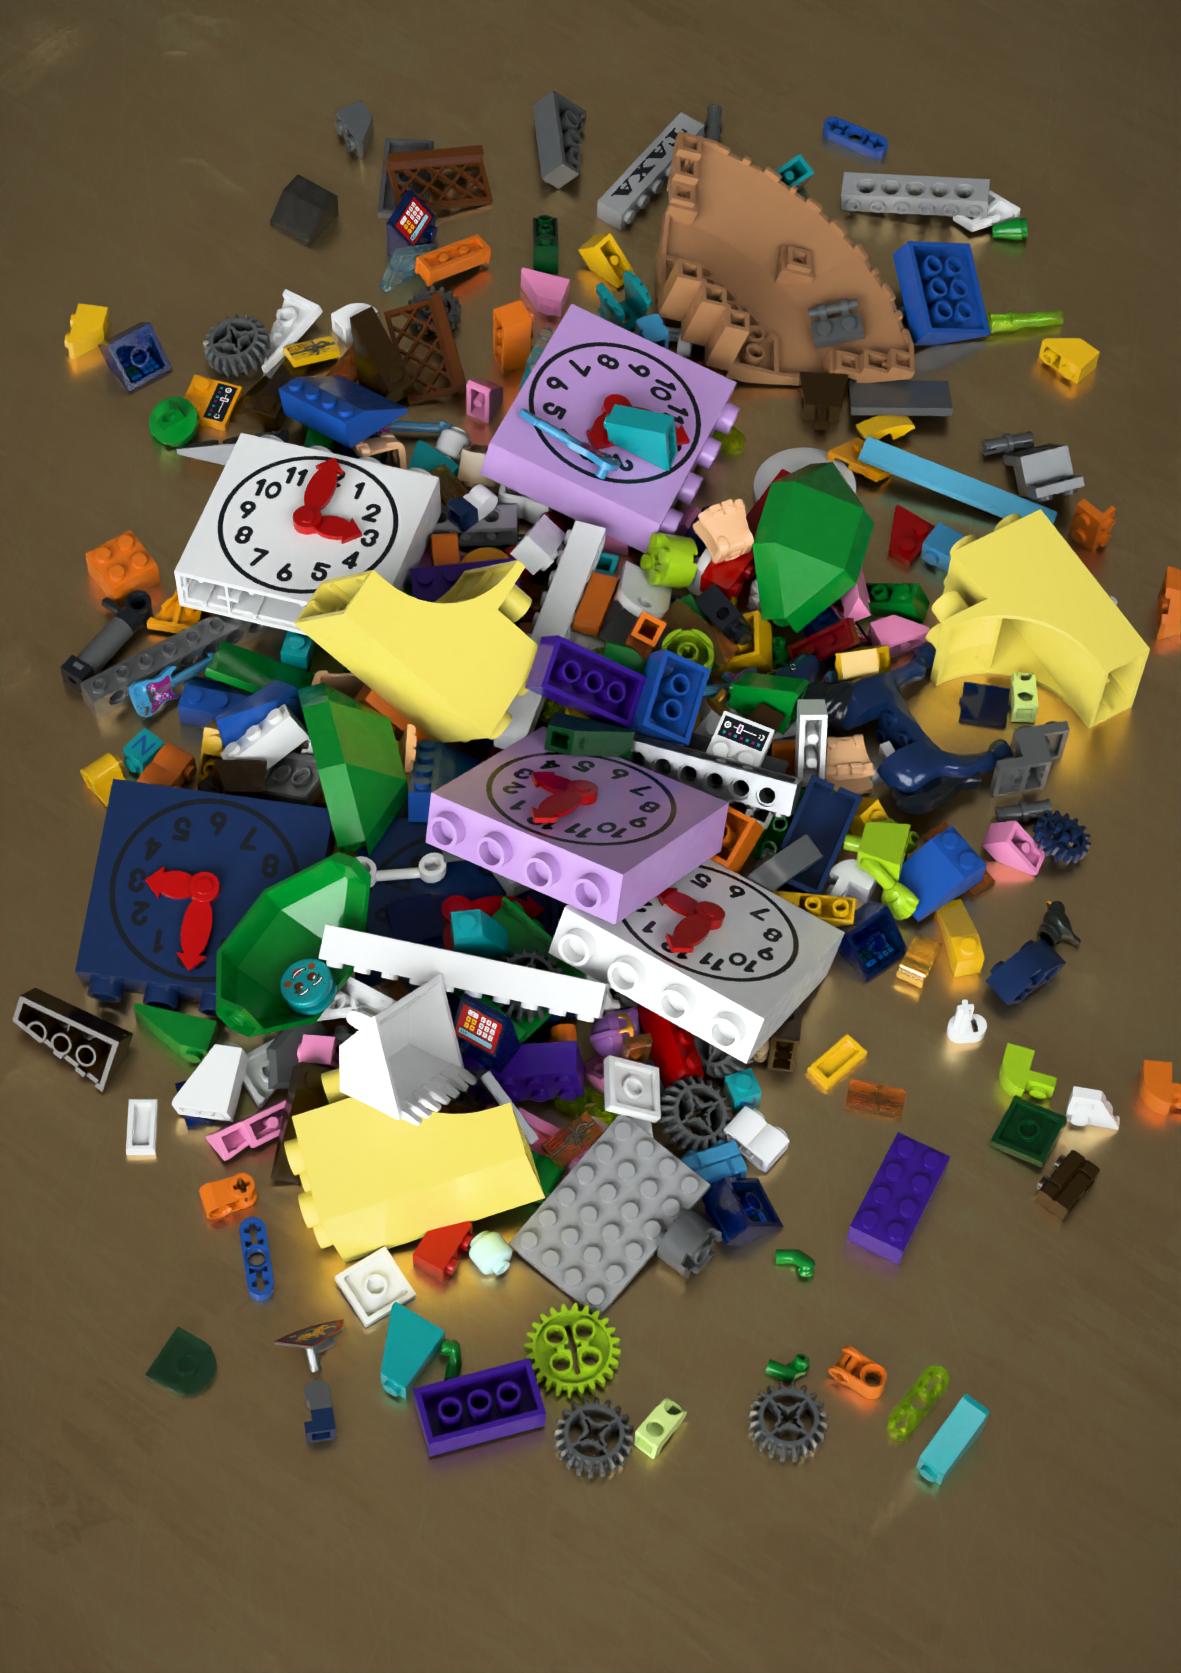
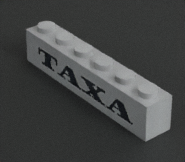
[597,112,705,231]

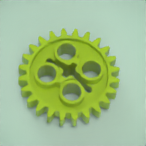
[524,1303,621,1399]

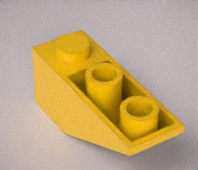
[773,891,856,927]

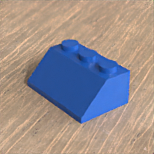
[627,649,711,746]
[178,677,253,728]

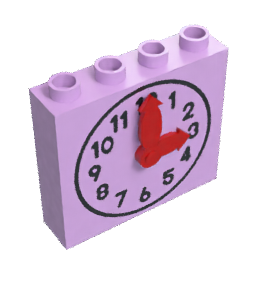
[480,304,741,553]
[426,726,729,925]

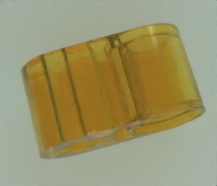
[896,933,942,988]

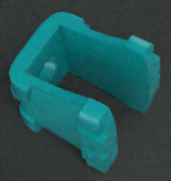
[596,271,652,332]

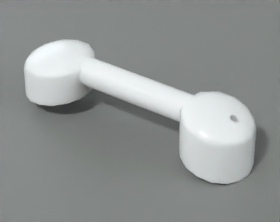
[355,853,447,888]

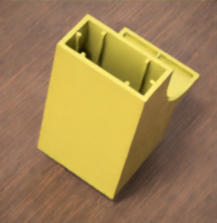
[925,509,1150,729]
[294,560,539,743]
[284,1068,545,1263]

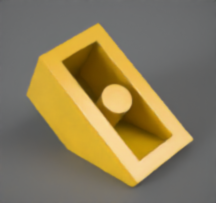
[578,233,635,288]

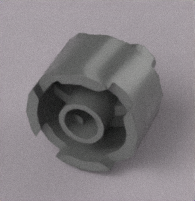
[655,1208,722,1279]

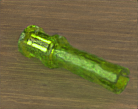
[987,309,1064,335]

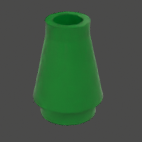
[992,216,1028,241]

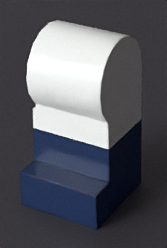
[447,484,498,532]

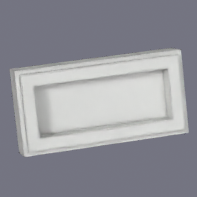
[126,1099,158,1155]

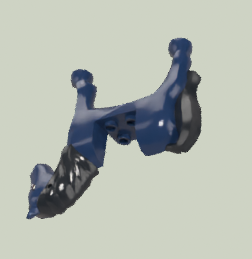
[766,641,1013,815]

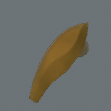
[706,688,730,717]

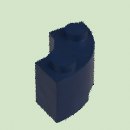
[986,939,1066,1005]

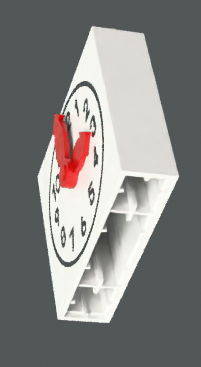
[174,433,441,635]
[548,859,845,1063]

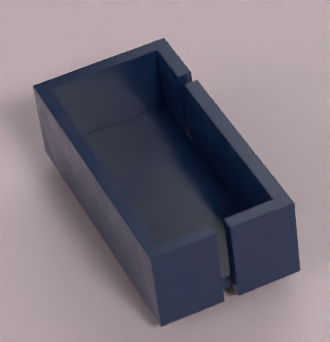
[778,775,862,895]

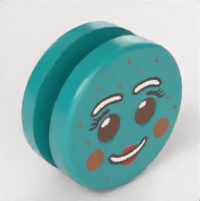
[280,958,337,1015]

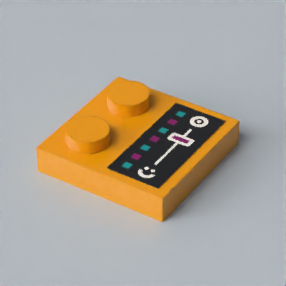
[184,374,243,432]

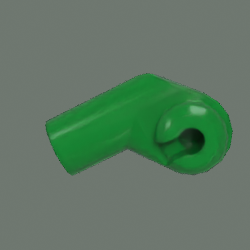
[439,1339,462,1380]

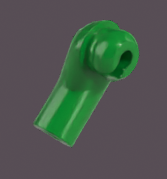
[772,636,790,670]
[775,1249,816,1277]
[765,1354,810,1381]

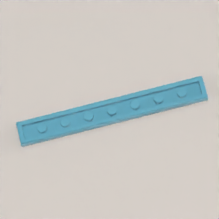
[858,436,1058,524]

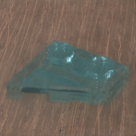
[379,243,437,292]

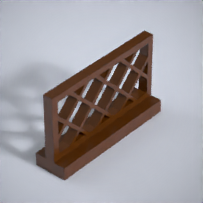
[384,145,493,213]
[384,292,466,406]

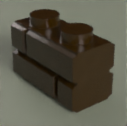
[1036,1150,1100,1220]

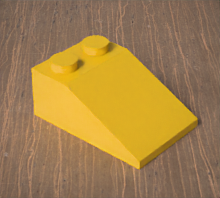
[711,610,773,676]

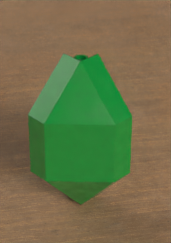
[752,462,875,633]
[297,683,409,855]
[216,852,371,1038]

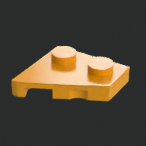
[826,437,892,482]
[147,590,204,633]

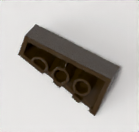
[12,988,133,1092]

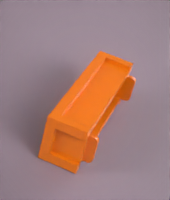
[415,234,491,287]

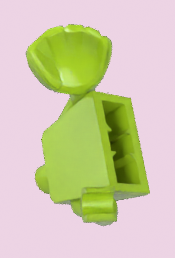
[843,818,919,920]

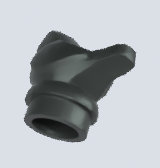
[1037,901,1081,947]

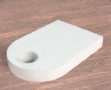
[617,561,672,620]

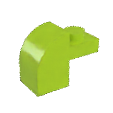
[999,1043,1057,1100]

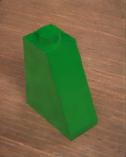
[727,672,810,735]

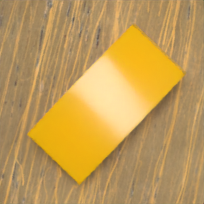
[855,415,915,441]

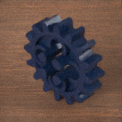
[1032,810,1091,865]

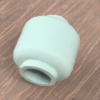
[469,1231,512,1275]

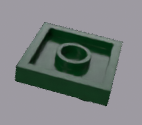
[990,1096,1067,1168]

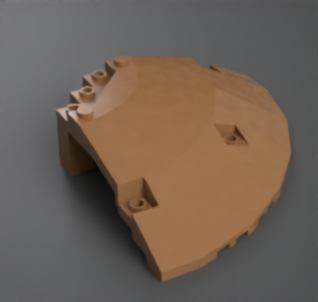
[654,131,915,386]

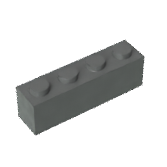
[532,90,586,189]

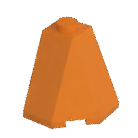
[1156,566,1181,639]

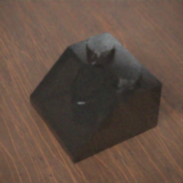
[270,174,339,246]

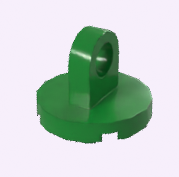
[149,397,200,447]

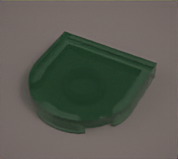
[145,1327,217,1397]

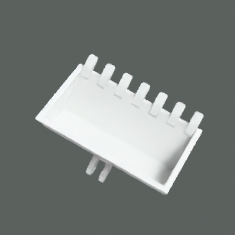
[339,973,478,1126]

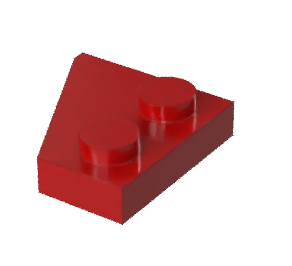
[888,504,935,568]

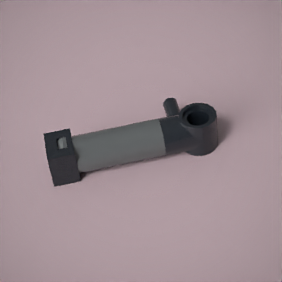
[60,590,153,693]

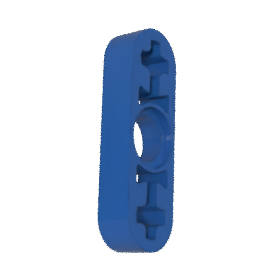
[823,117,888,160]
[239,1217,274,1301]

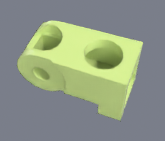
[1011,672,1039,723]
[634,1397,687,1460]

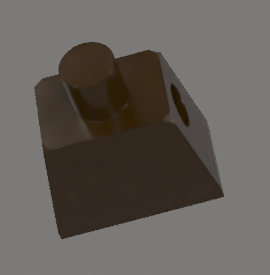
[798,372,848,430]
[212,759,267,799]
[767,1009,802,1073]

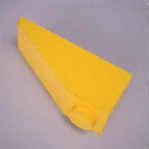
[936,899,985,977]

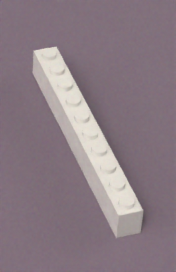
[494,520,606,749]
[318,925,609,1023]

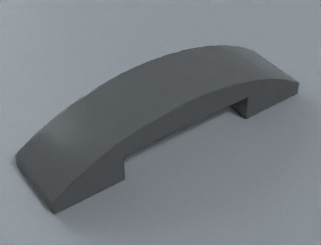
[746,834,824,893]

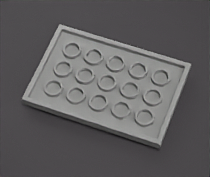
[508,1114,710,1318]

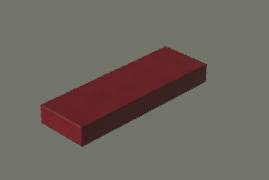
[787,617,860,663]

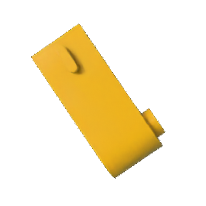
[80,752,126,807]

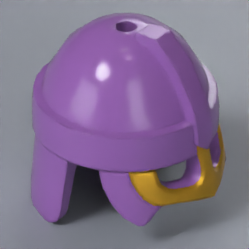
[589,1007,647,1059]

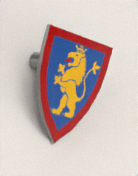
[274,1319,344,1372]

